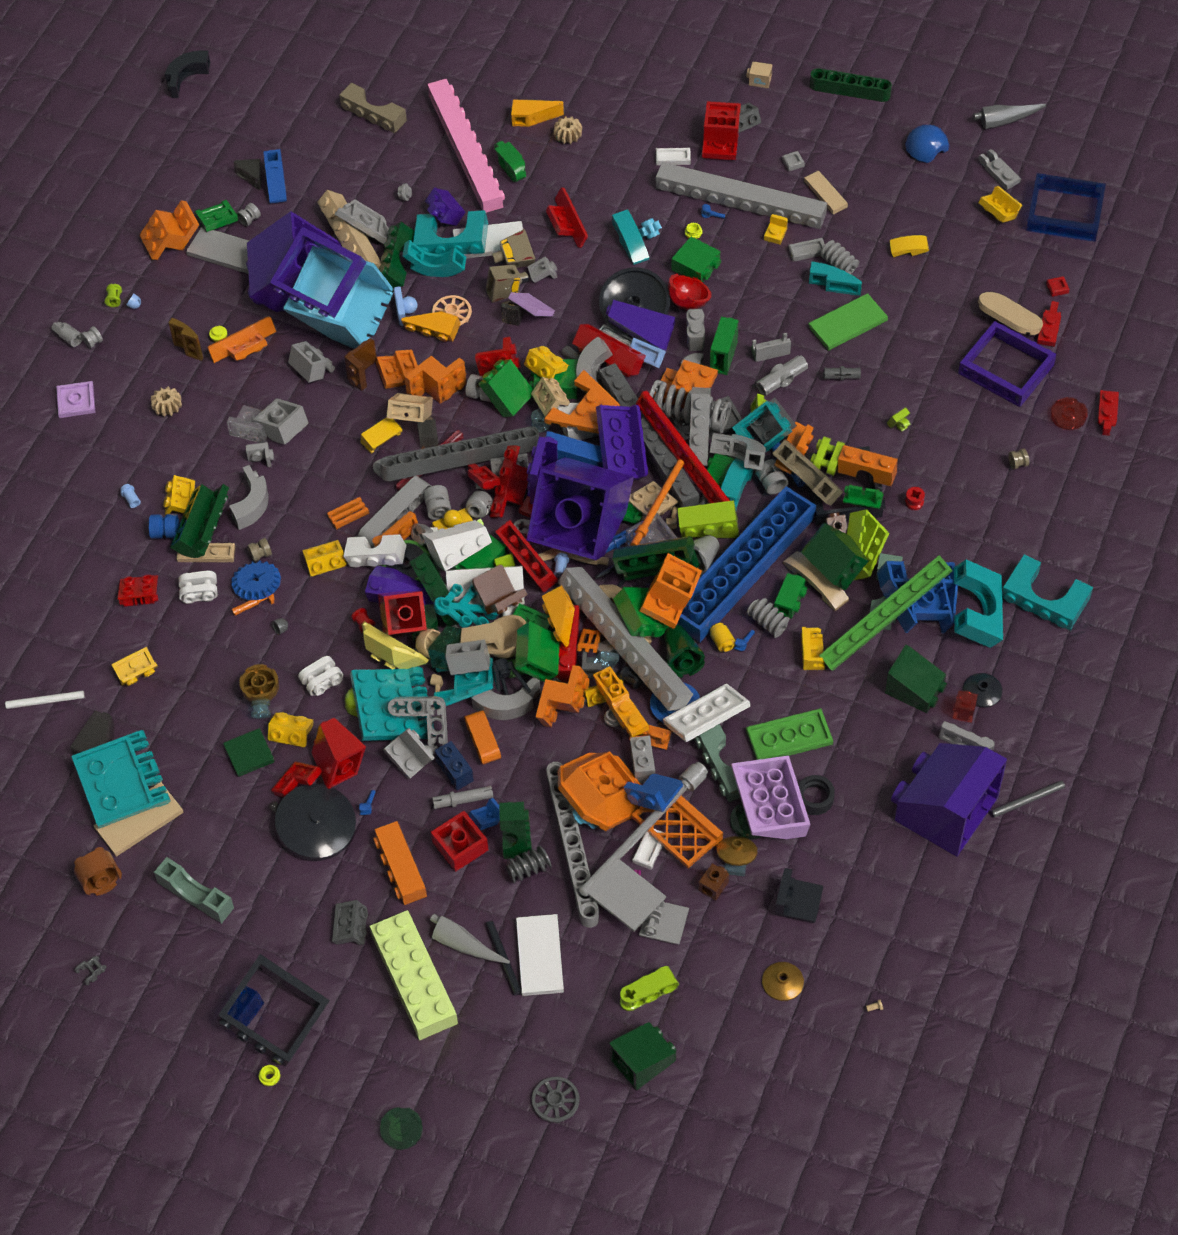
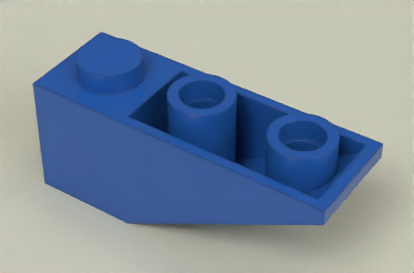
[263,149,287,203]

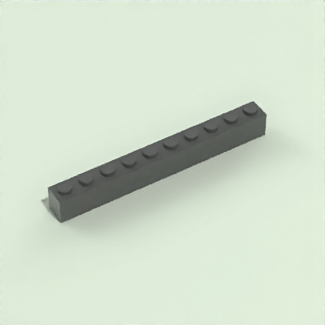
[599,363,699,508]

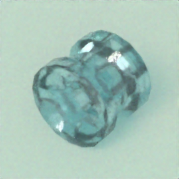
[531,409,550,432]
[251,699,271,719]

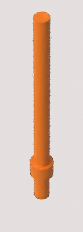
[630,460,684,546]

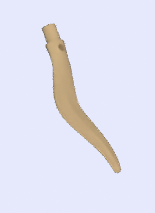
[538,548,609,565]

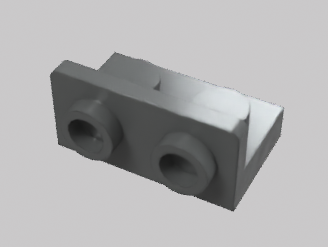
[739,102,761,133]
[332,900,368,945]

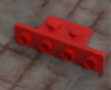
[546,187,588,248]
[490,445,528,518]

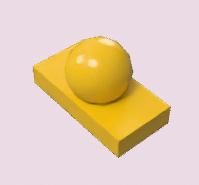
[432,508,473,529]

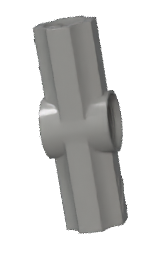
[756,355,808,395]

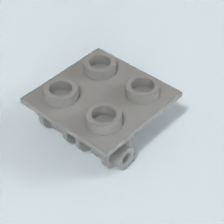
[639,901,689,945]

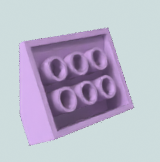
[731,756,810,839]

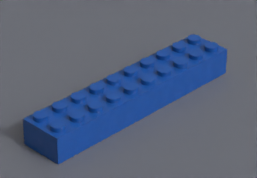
[677,486,816,642]

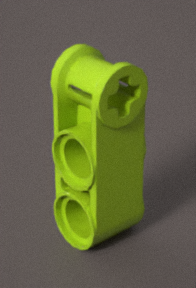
[620,966,679,1011]

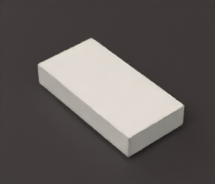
[656,148,691,165]
[633,829,666,870]

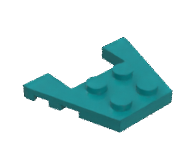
[433,655,494,710]

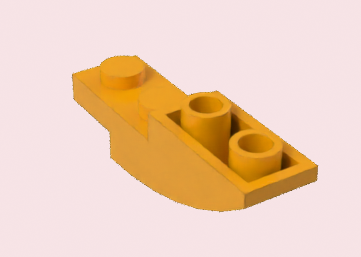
[593,666,649,738]

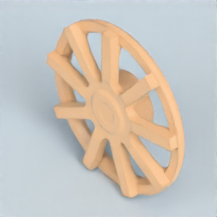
[432,295,472,326]

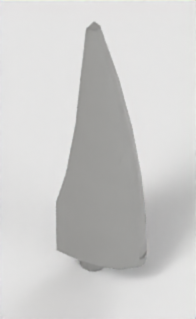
[430,914,510,964]

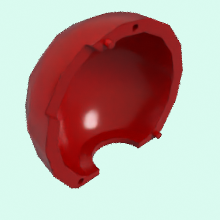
[668,273,711,310]

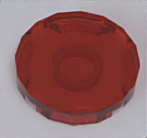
[1051,397,1088,430]

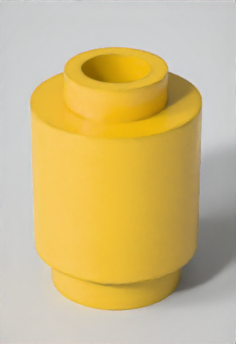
[710,623,736,652]

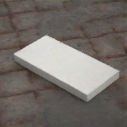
[453,221,523,259]
[446,566,525,605]
[663,684,750,742]
[516,914,564,996]

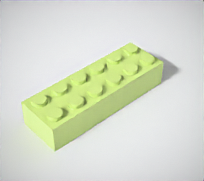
[370,910,458,1041]

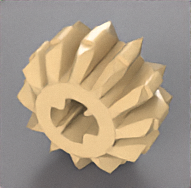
[554,116,582,145]
[151,386,182,418]

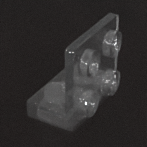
[227,405,267,443]

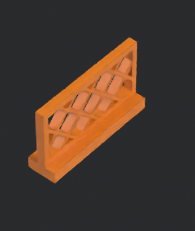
[631,795,723,868]

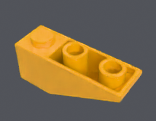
[511,100,564,127]
[401,311,461,342]
[542,585,575,647]

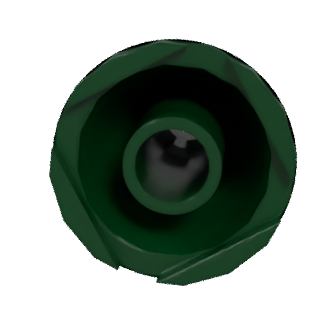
[665,625,705,678]

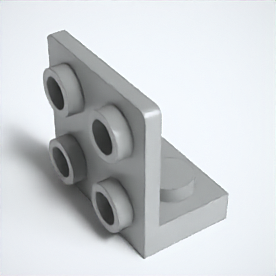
[383,728,435,780]

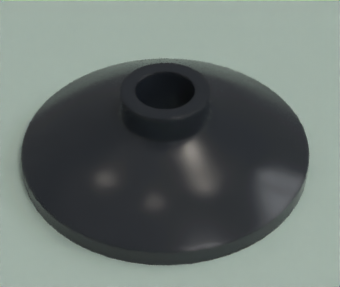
[963,673,1003,708]

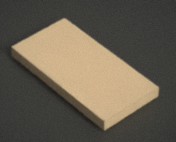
[94,782,184,857]

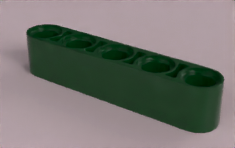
[810,68,892,102]

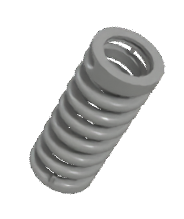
[650,380,732,434]

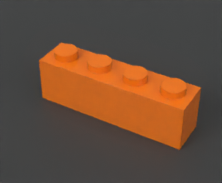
[373,821,427,905]

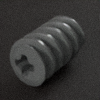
[506,846,551,884]

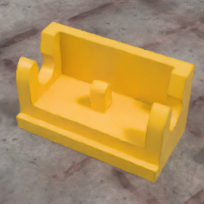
[361,417,402,454]
[801,627,825,670]

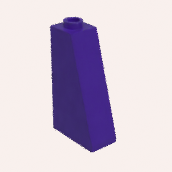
[606,300,675,356]

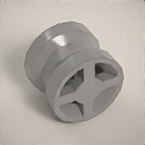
[81,326,103,349]

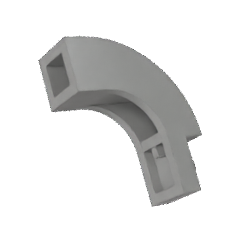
[576,337,613,394]
[710,433,766,470]
[230,465,269,530]
[472,677,541,720]

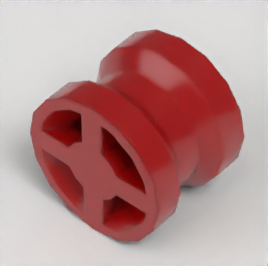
[905,487,925,510]

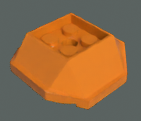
[558,751,641,831]

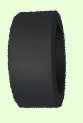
[798,775,835,815]

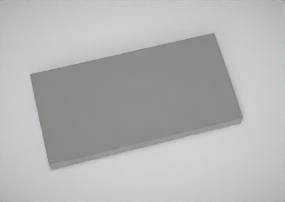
[186,227,249,274]

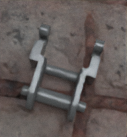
[75,956,107,985]

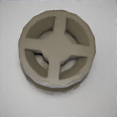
[1008,448,1029,469]

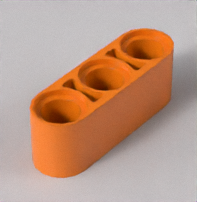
[464,710,501,765]

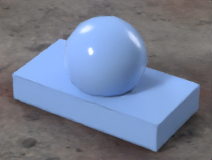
[394,287,418,326]
[630,338,666,368]

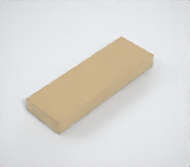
[804,171,848,214]
[177,543,235,562]

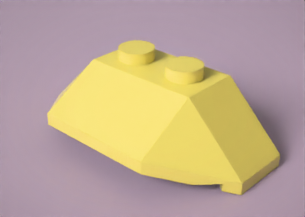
[362,621,429,669]

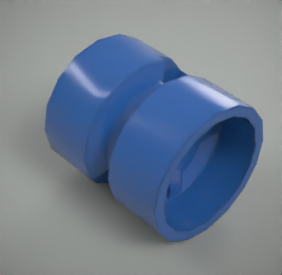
[149,514,179,539]

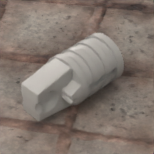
[52,322,83,347]

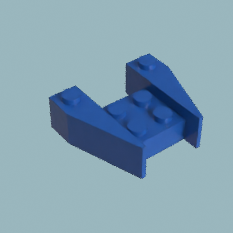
[877,561,958,633]

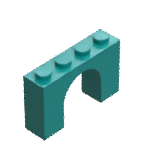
[413,210,488,254]
[1002,554,1093,631]
[954,559,1003,648]

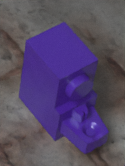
[425,188,466,226]

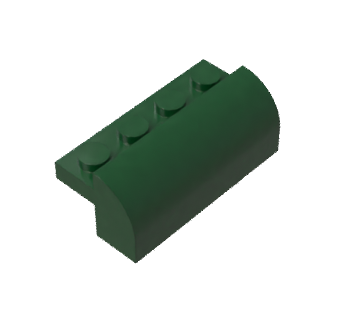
[170,484,229,558]
[612,536,699,580]

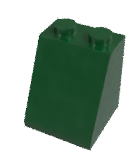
[801,523,869,590]
[885,645,947,713]
[609,1022,677,1091]

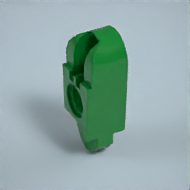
[494,141,526,182]

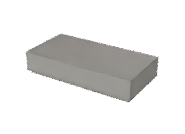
[788,238,825,262]

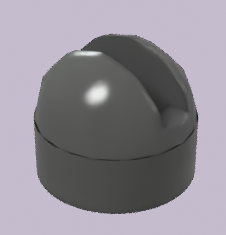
[272,618,288,635]

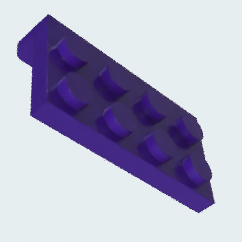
[596,405,648,480]
[527,436,558,504]

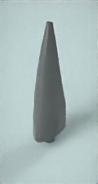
[973,104,1046,129]

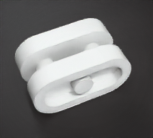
[179,571,218,604]
[298,656,343,696]

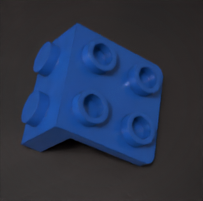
[624,774,683,812]

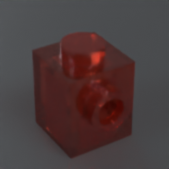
[953,690,978,723]

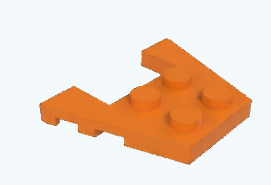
[544,370,620,434]

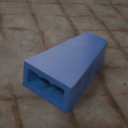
[546,431,603,468]

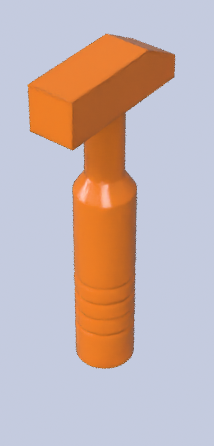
[231,594,275,616]

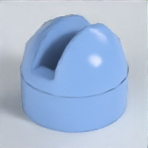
[126,294,141,309]

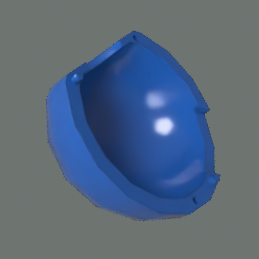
[905,124,949,163]

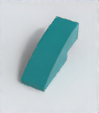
[612,209,649,265]
[809,262,862,296]

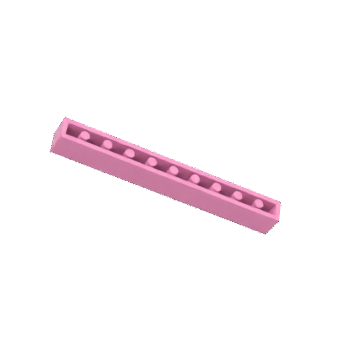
[427,79,505,213]

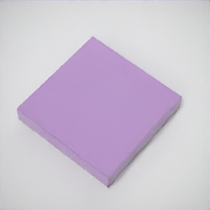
[508,292,555,317]
[56,381,96,418]

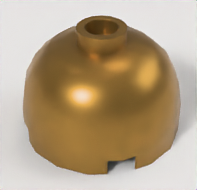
[240,664,279,704]

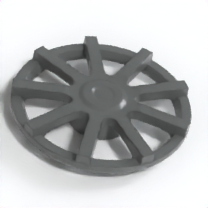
[532,1077,580,1123]

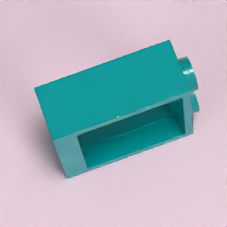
[732,401,792,453]

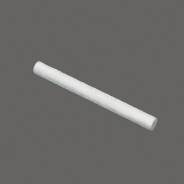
[5,691,85,709]

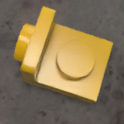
[764,214,788,245]

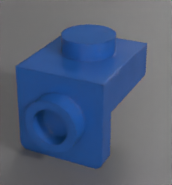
[468,798,500,830]

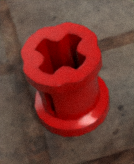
[351,608,376,633]

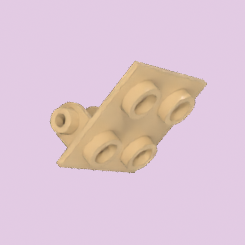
[629,481,678,520]

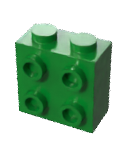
[671,236,721,282]

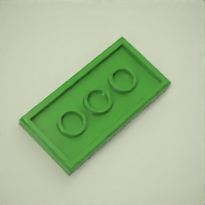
[809,293,888,351]
[746,708,833,760]

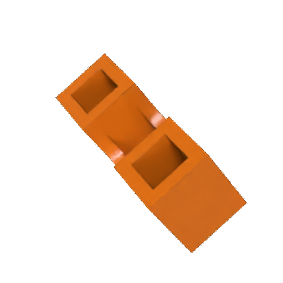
[838,445,898,486]

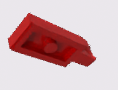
[1037,301,1061,347]
[1097,390,1119,436]
[467,463,500,490]

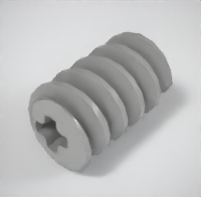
[821,240,859,274]
[747,598,790,638]

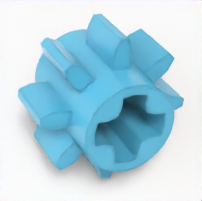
[639,218,662,239]

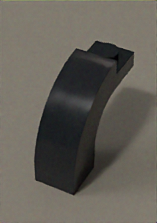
[165,50,211,98]

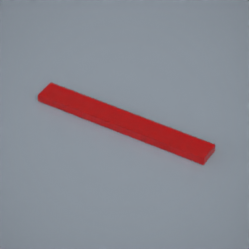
[636,391,730,504]

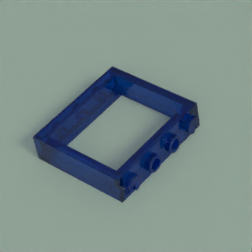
[1026,173,1106,242]

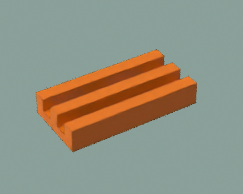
[327,497,369,530]
[577,629,602,653]

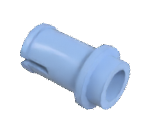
[120,484,141,508]
[554,553,569,578]

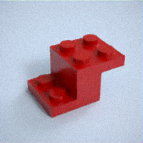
[702,101,741,160]

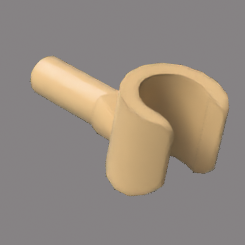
[666,507,677,530]
[430,674,443,692]

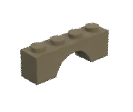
[339,83,407,133]
[772,440,843,505]

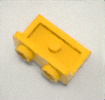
[978,186,1022,222]
[524,346,569,379]
[111,647,157,686]
[268,712,313,747]

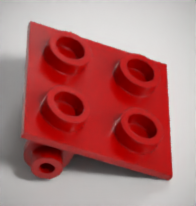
[118,575,158,607]

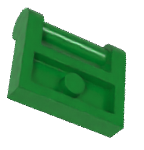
[194,200,238,232]

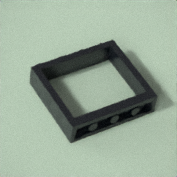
[804,446,886,525]
[216,954,330,1067]

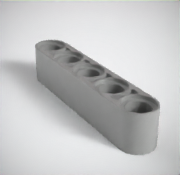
[358,476,432,548]

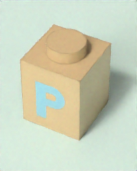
[747,62,772,88]

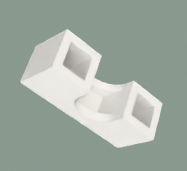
[344,535,406,567]

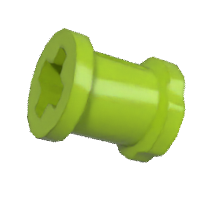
[105,284,122,307]

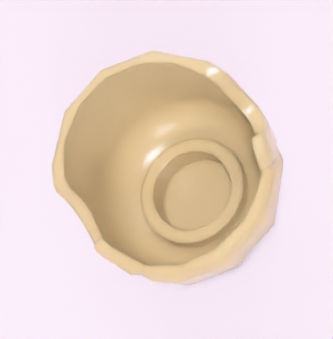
[415,629,442,658]

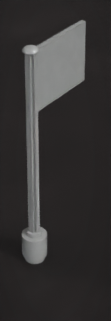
[579,762,708,932]

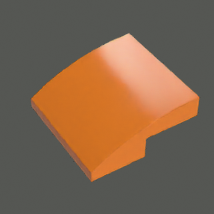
[375,350,418,389]

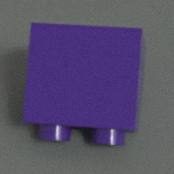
[246,211,341,312]
[527,457,634,560]
[891,743,1007,857]

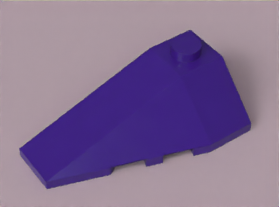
[365,566,434,605]

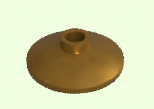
[717,836,757,866]
[762,962,804,1001]

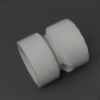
[466,374,491,403]
[755,459,788,495]
[424,485,451,520]

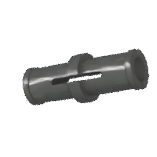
[823,366,861,381]

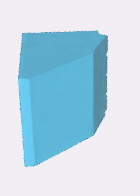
[284,246,393,349]

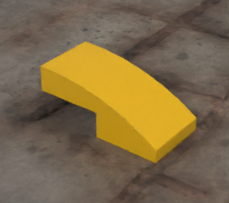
[890,235,929,257]

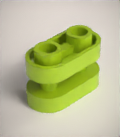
[811,436,845,476]

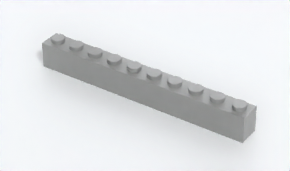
[656,162,827,229]
[558,567,693,711]

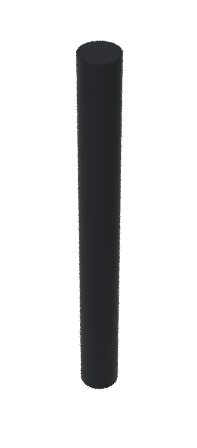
[486,921,522,995]

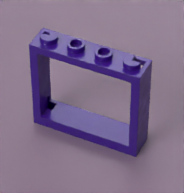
[270,227,367,319]
[958,321,1056,407]

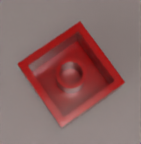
[431,811,489,872]

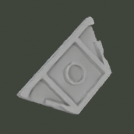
[335,199,389,244]

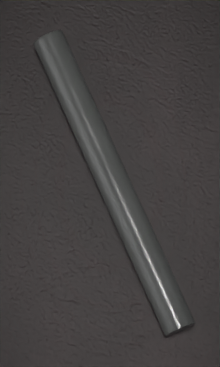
[991,781,1065,818]

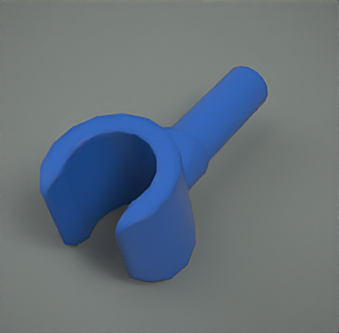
[701,204,725,219]
[734,630,755,651]
[359,790,376,815]

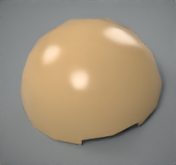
[490,615,526,659]

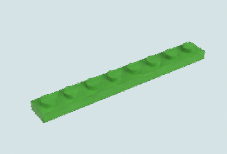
[819,555,952,671]

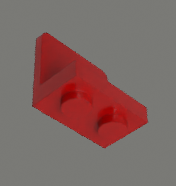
[475,337,521,377]

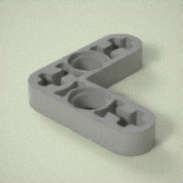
[388,696,448,754]

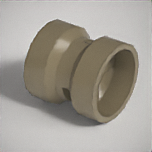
[247,538,272,562]

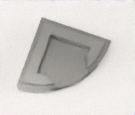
[681,353,703,365]

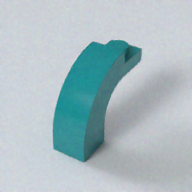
[403,240,466,277]
[721,458,754,510]

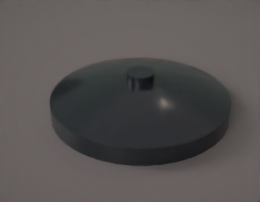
[599,267,670,337]
[275,784,356,861]

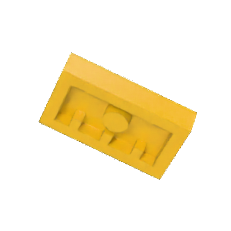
[163,475,195,515]
[302,540,347,576]

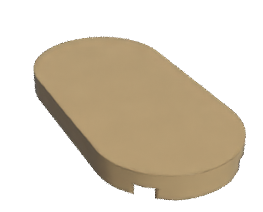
[978,292,1043,335]

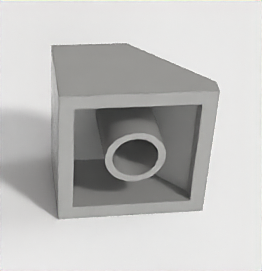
[253,398,309,445]

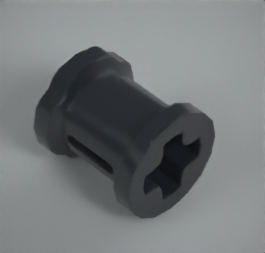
[619,665,643,689]

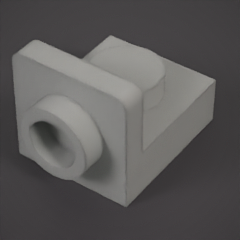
[527,257,557,283]
[246,442,274,467]

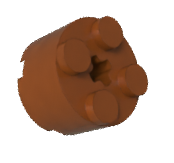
[74,847,122,896]

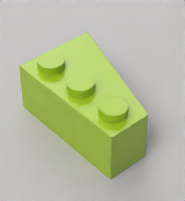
[678,500,739,538]
[847,509,889,580]

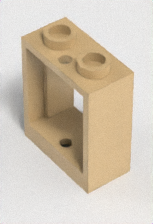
[387,393,433,422]

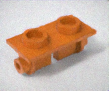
[629,725,672,750]

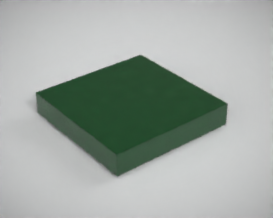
[223,728,275,777]

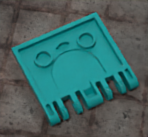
[350,667,436,741]
[72,730,171,829]

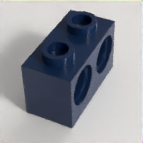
[434,741,474,791]

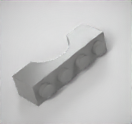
[689,387,711,465]

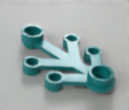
[434,584,499,628]

